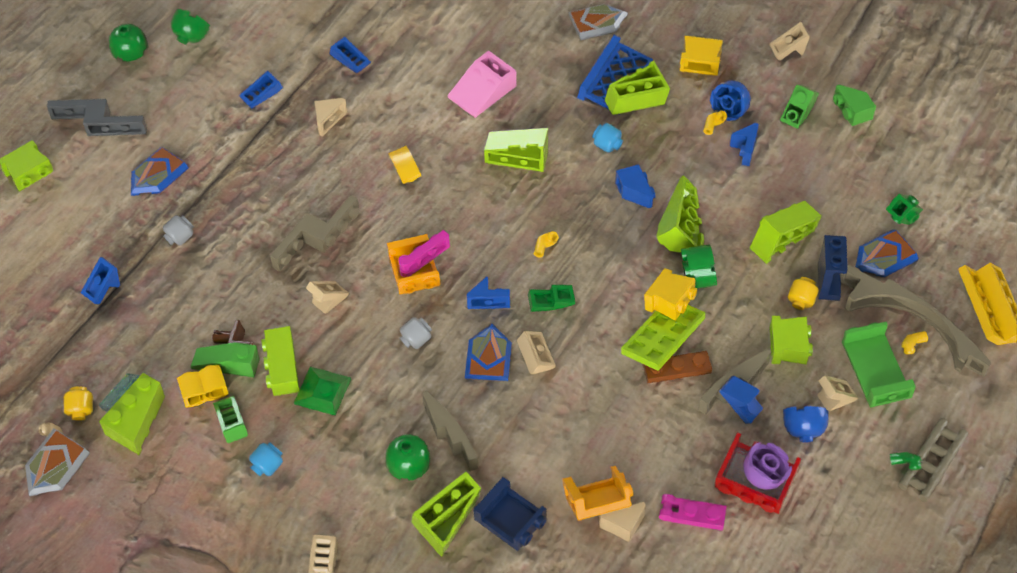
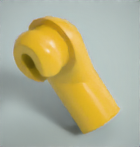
[703,111,727,135]
[534,231,559,258]
[901,331,928,355]

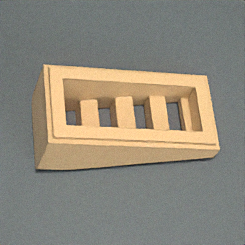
[308,535,338,573]

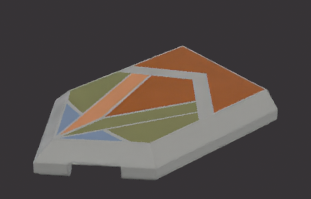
[569,4,628,40]
[25,428,90,496]

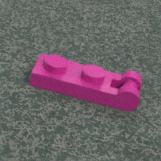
[399,230,450,277]
[659,494,727,531]

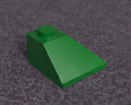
[294,367,351,416]

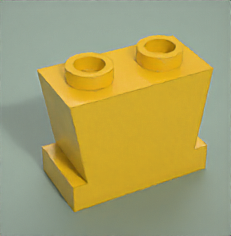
[680,36,723,76]
[644,268,697,321]

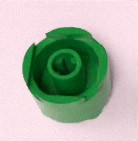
[681,244,717,289]

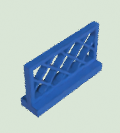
[577,35,653,115]

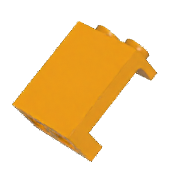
[387,234,440,295]
[562,466,633,521]

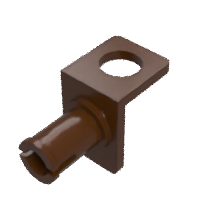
[212,320,254,345]

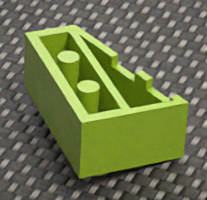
[605,60,670,115]
[484,128,548,172]
[750,200,822,264]
[411,472,481,557]

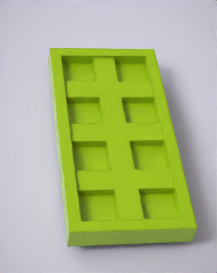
[621,305,705,371]

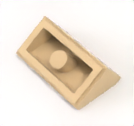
[517,331,556,374]

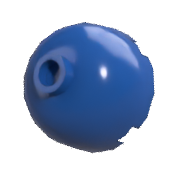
[710,80,751,121]
[783,406,829,443]

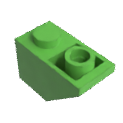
[780,84,819,129]
[833,85,876,126]

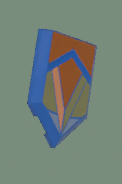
[131,147,188,196]
[855,230,919,278]
[465,324,512,381]

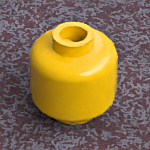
[787,277,819,310]
[64,386,93,421]

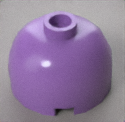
[743,442,792,490]

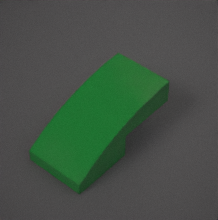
[528,285,576,312]

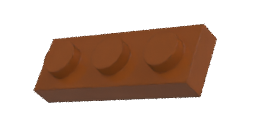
[643,351,712,384]

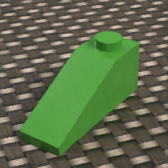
[191,342,260,377]

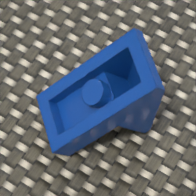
[730,123,759,166]
[81,257,120,304]
[467,277,510,309]
[719,376,763,424]

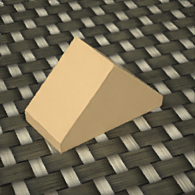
[315,98,347,137]
[599,502,646,542]

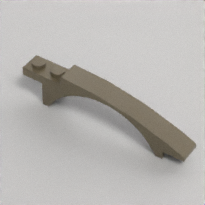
[840,264,991,377]

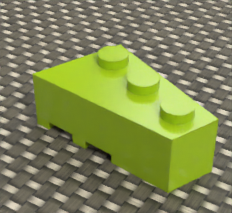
[99,373,165,455]

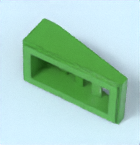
[213,396,248,443]

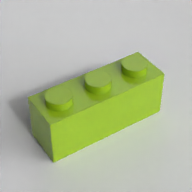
[261,326,300,396]

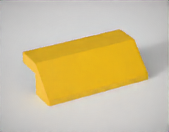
[958,262,1017,345]

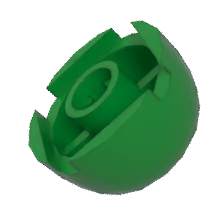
[171,9,210,45]
[109,24,148,62]
[385,434,431,481]

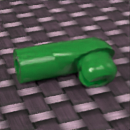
[890,452,922,470]

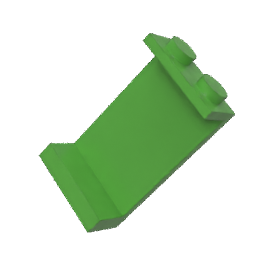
[842,322,916,408]

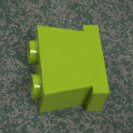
[0,140,53,191]
[769,316,813,365]

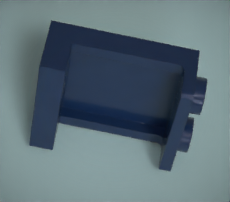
[818,235,848,301]
[474,477,547,551]

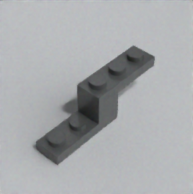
[47,99,147,136]

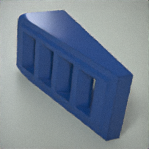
[330,37,371,73]
[239,70,283,109]

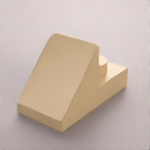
[770,22,810,61]
[306,281,349,314]
[818,375,858,411]

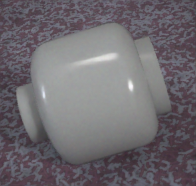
[163,215,194,246]
[399,317,432,349]

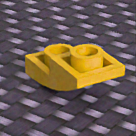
[388,145,421,184]

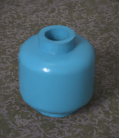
[592,123,623,153]
[249,442,283,476]

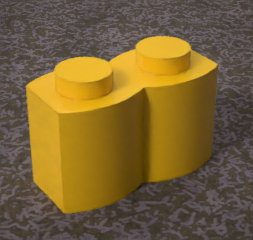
[177,365,228,407]

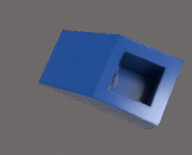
[615,164,655,208]

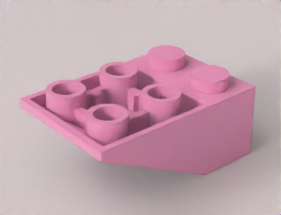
[448,51,516,118]

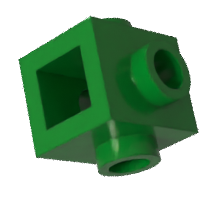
[886,193,923,225]

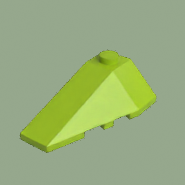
[656,175,704,253]

